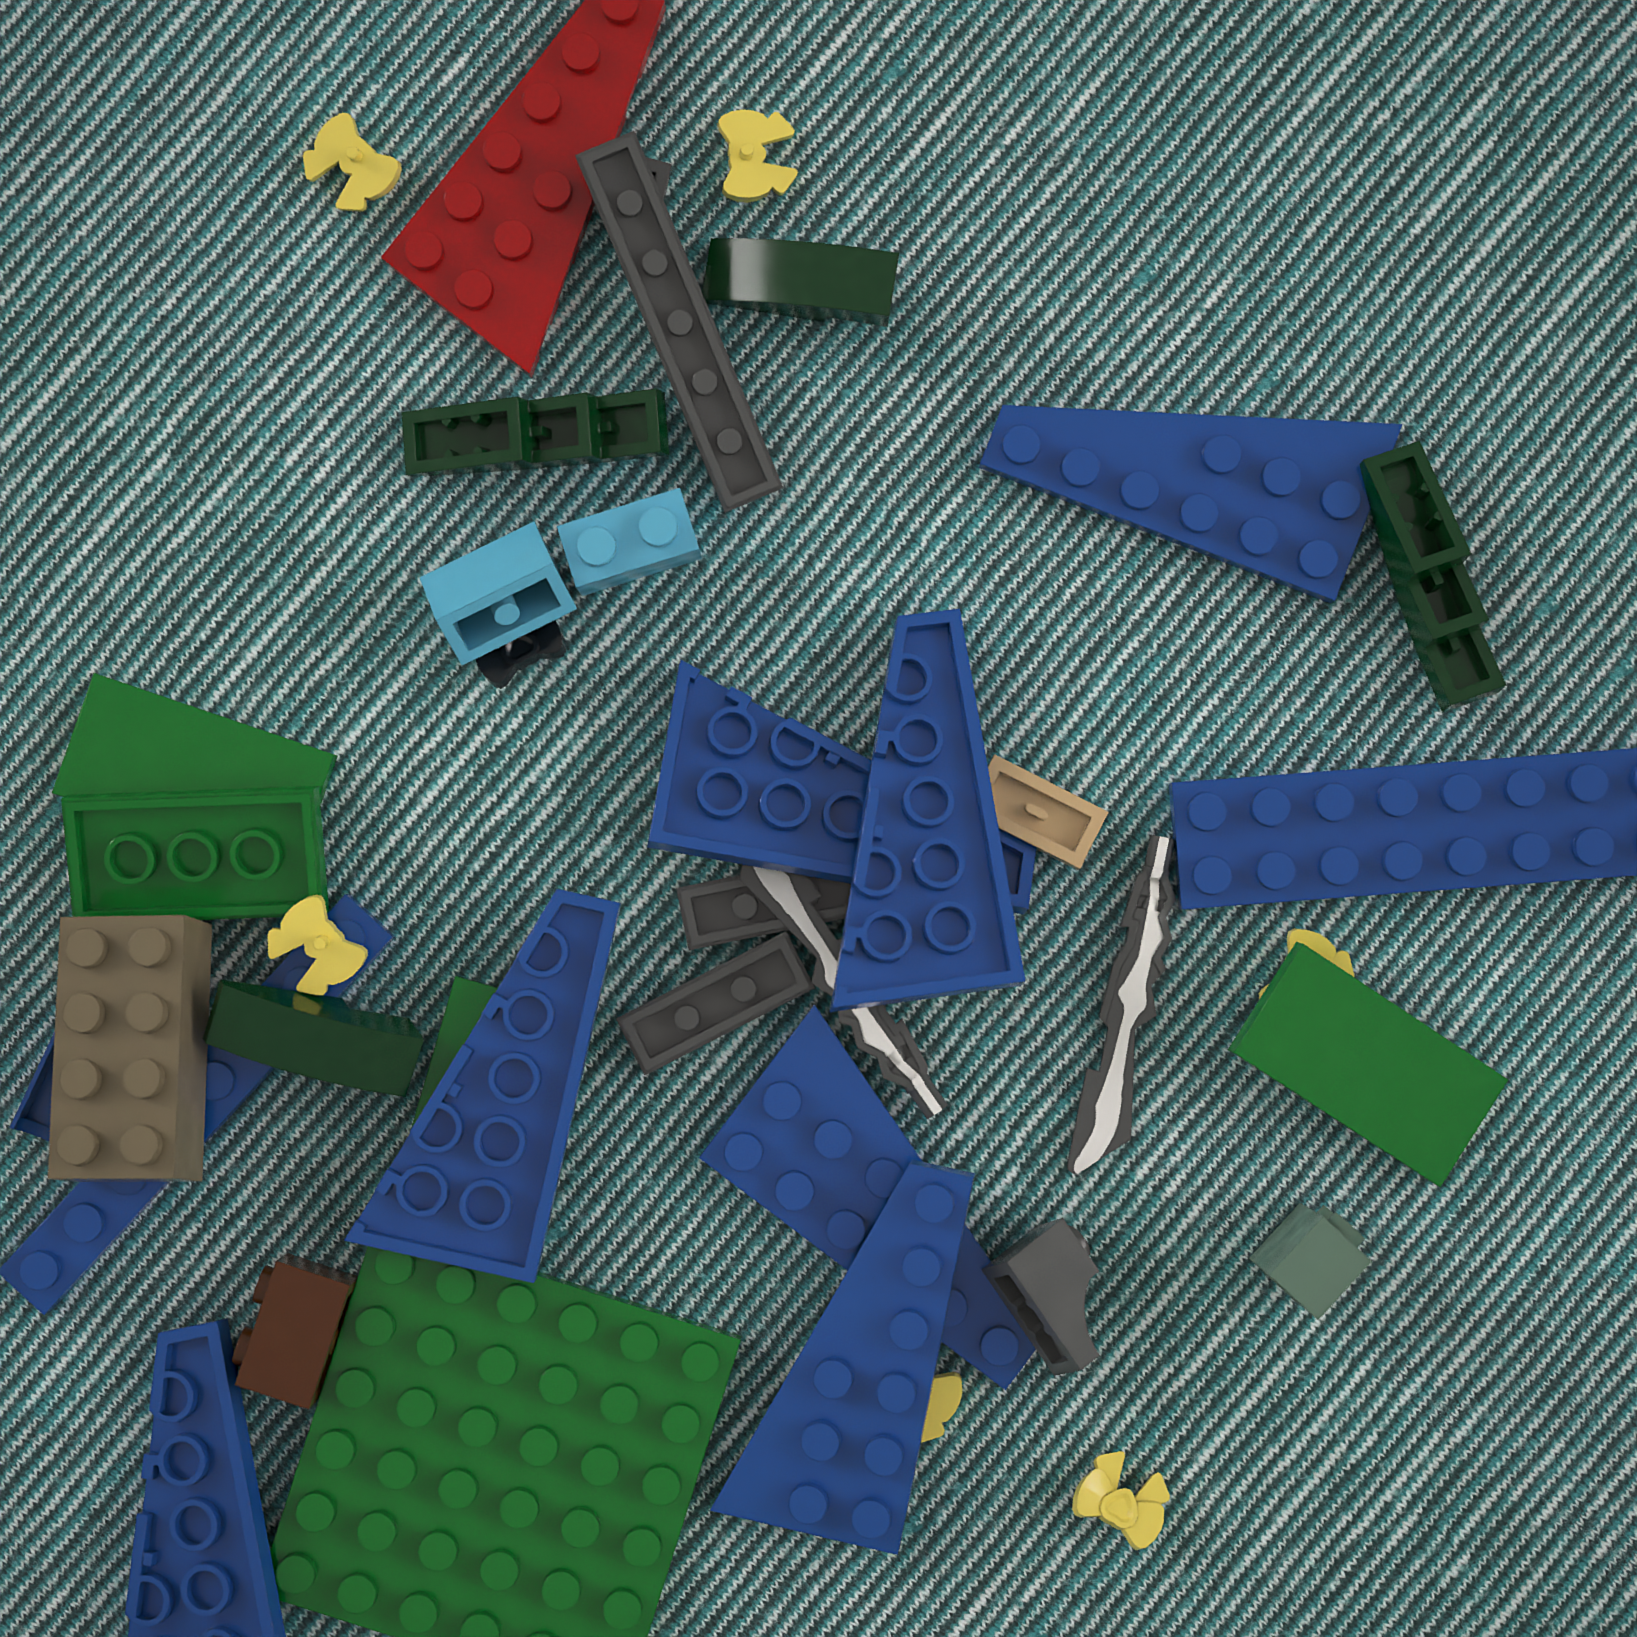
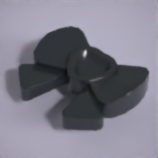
[475,620,566,689]

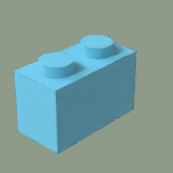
[557,488,702,596]
[419,521,577,665]

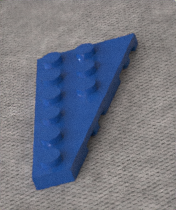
[699,1004,1036,1390]
[710,1160,975,1555]

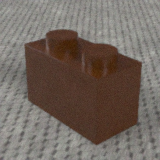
[232,1253,358,1410]

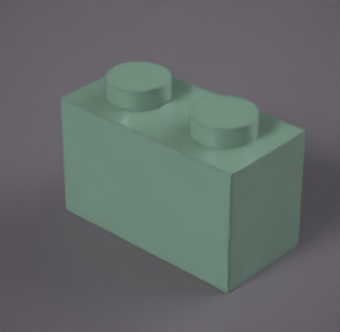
[1249,1203,1372,1320]

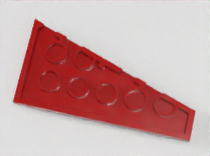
[381,0,666,378]

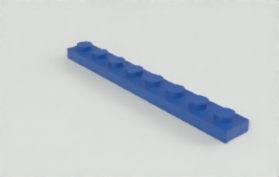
[0,894,396,1315]

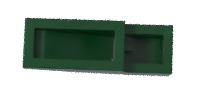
[702,238,899,327]
[203,979,424,1097]

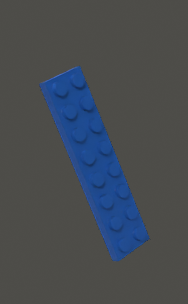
[1169,748,1637,910]

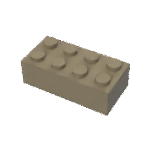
[48,915,212,1182]

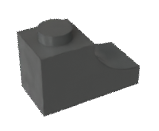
[981,1218,1099,1376]

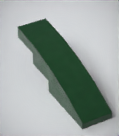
[401,388,669,477]
[1359,441,1506,713]

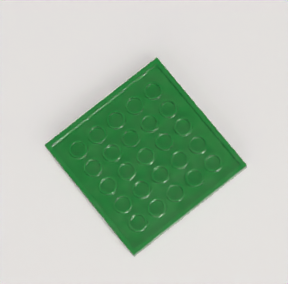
[270,1246,742,1637]

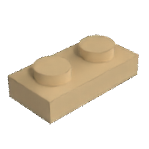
[988,754,1108,870]

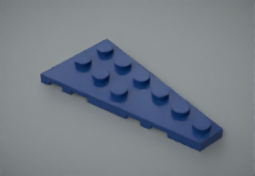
[978,405,1403,604]
[830,609,1026,1012]
[647,659,1037,915]
[344,889,621,1283]
[125,1318,286,1637]

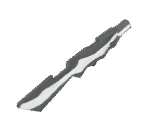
[1067,835,1176,1174]
[739,865,948,1119]

